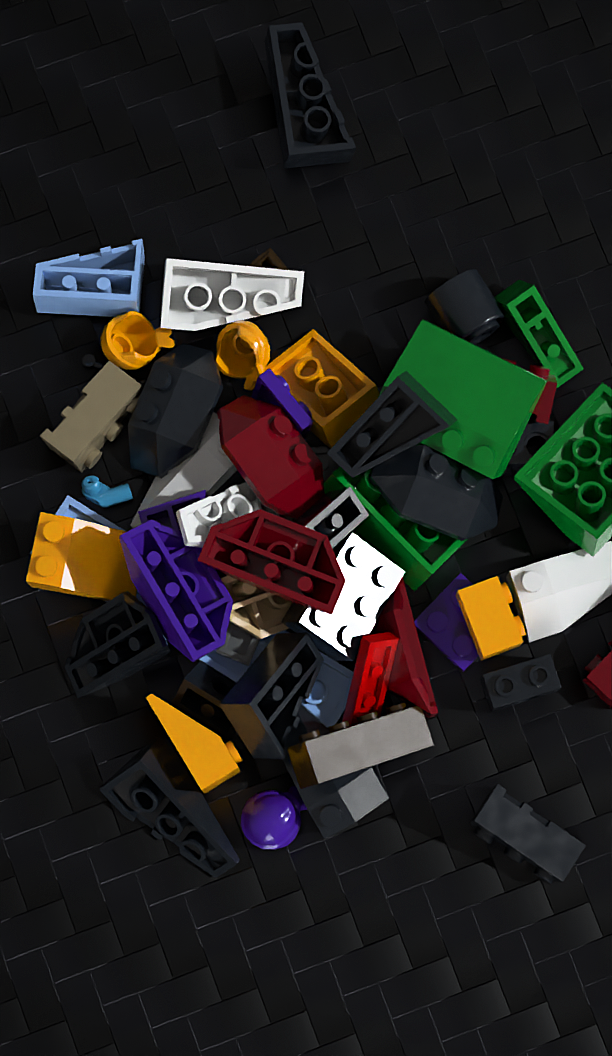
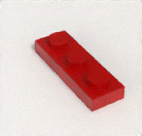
[342,632,399,727]

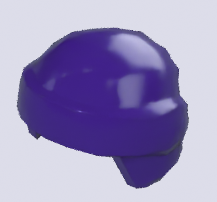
[241,786,307,850]

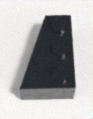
[219,632,324,759]
[469,784,586,884]

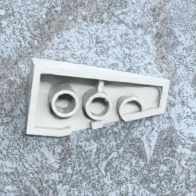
[160,258,304,331]
[176,482,294,548]

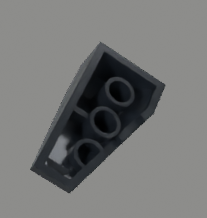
[282,703,389,839]

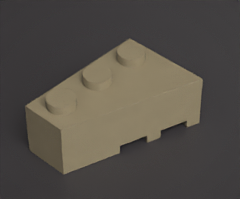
[40,361,143,473]

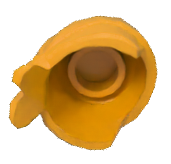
[101,311,175,370]
[215,320,270,390]

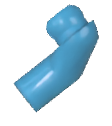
[81,475,133,508]

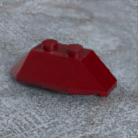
[217,395,325,521]
[198,509,346,615]
[369,577,438,717]

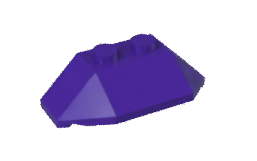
[119,519,233,662]

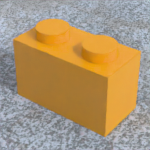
[455,576,526,661]

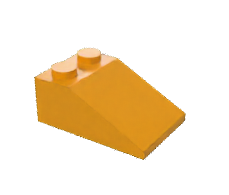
[264,329,379,449]
[26,512,137,601]
[146,694,243,794]

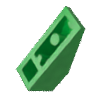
[494,280,584,388]

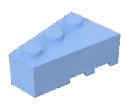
[33,239,145,317]

